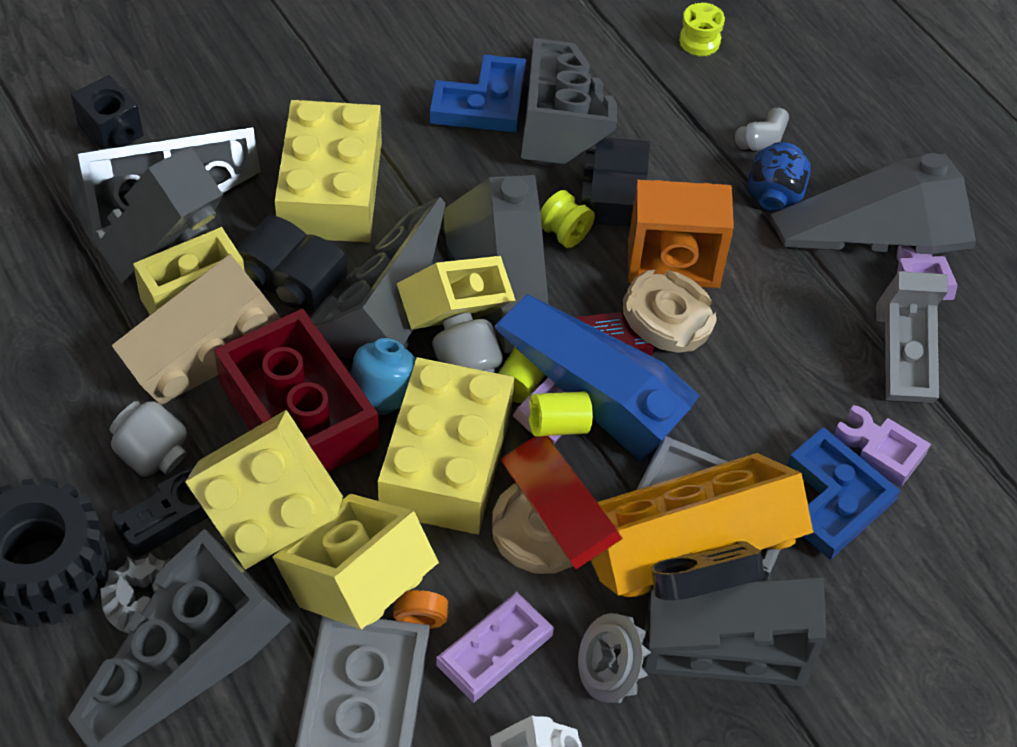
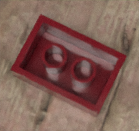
[214,308,379,473]

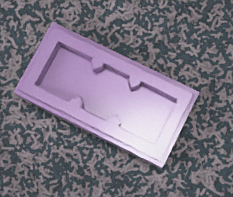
[437,592,554,703]

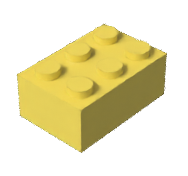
[275,100,382,243]
[378,357,514,535]

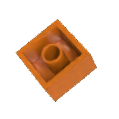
[628,179,734,288]

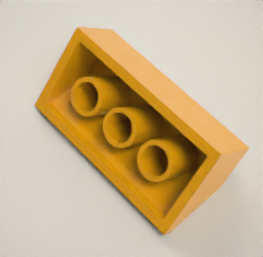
[591,453,813,597]

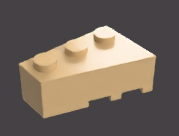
[112,254,281,405]

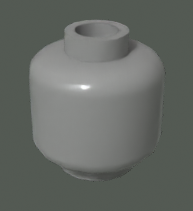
[432,312,503,373]
[109,401,187,477]

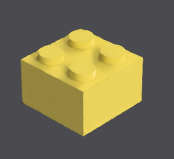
[185,410,343,570]
[272,494,439,630]

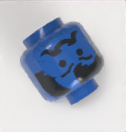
[747,142,811,212]

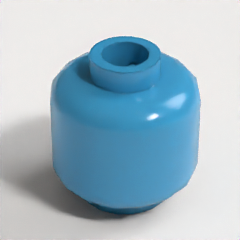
[350,338,416,415]

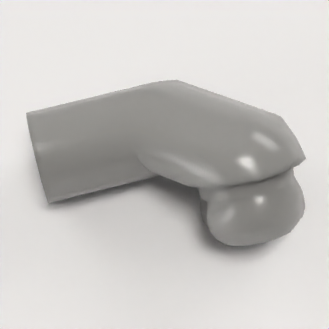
[735,108,789,151]

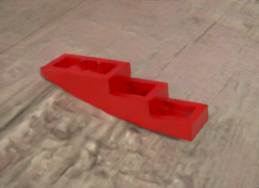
[500,436,623,569]

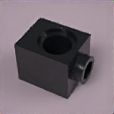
[71,75,144,150]

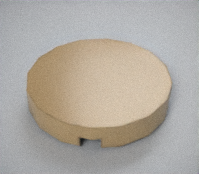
[623,270,716,353]
[492,483,573,574]

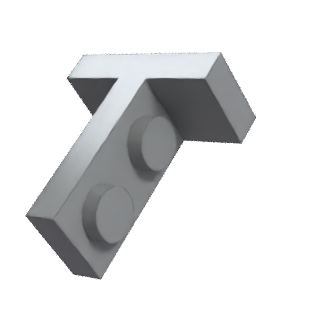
[876,271,948,403]

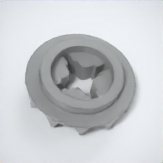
[100,553,171,634]
[578,613,651,703]

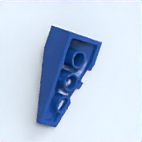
[494,294,700,462]

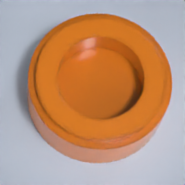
[393,590,448,629]

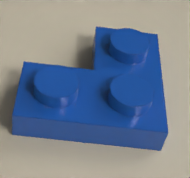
[430,55,526,133]
[787,427,901,560]

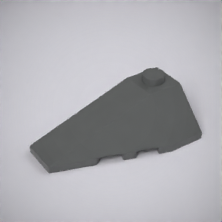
[521,38,617,165]
[63,127,261,247]
[770,153,976,254]
[68,529,291,747]

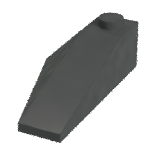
[443,175,549,359]
[310,197,446,361]

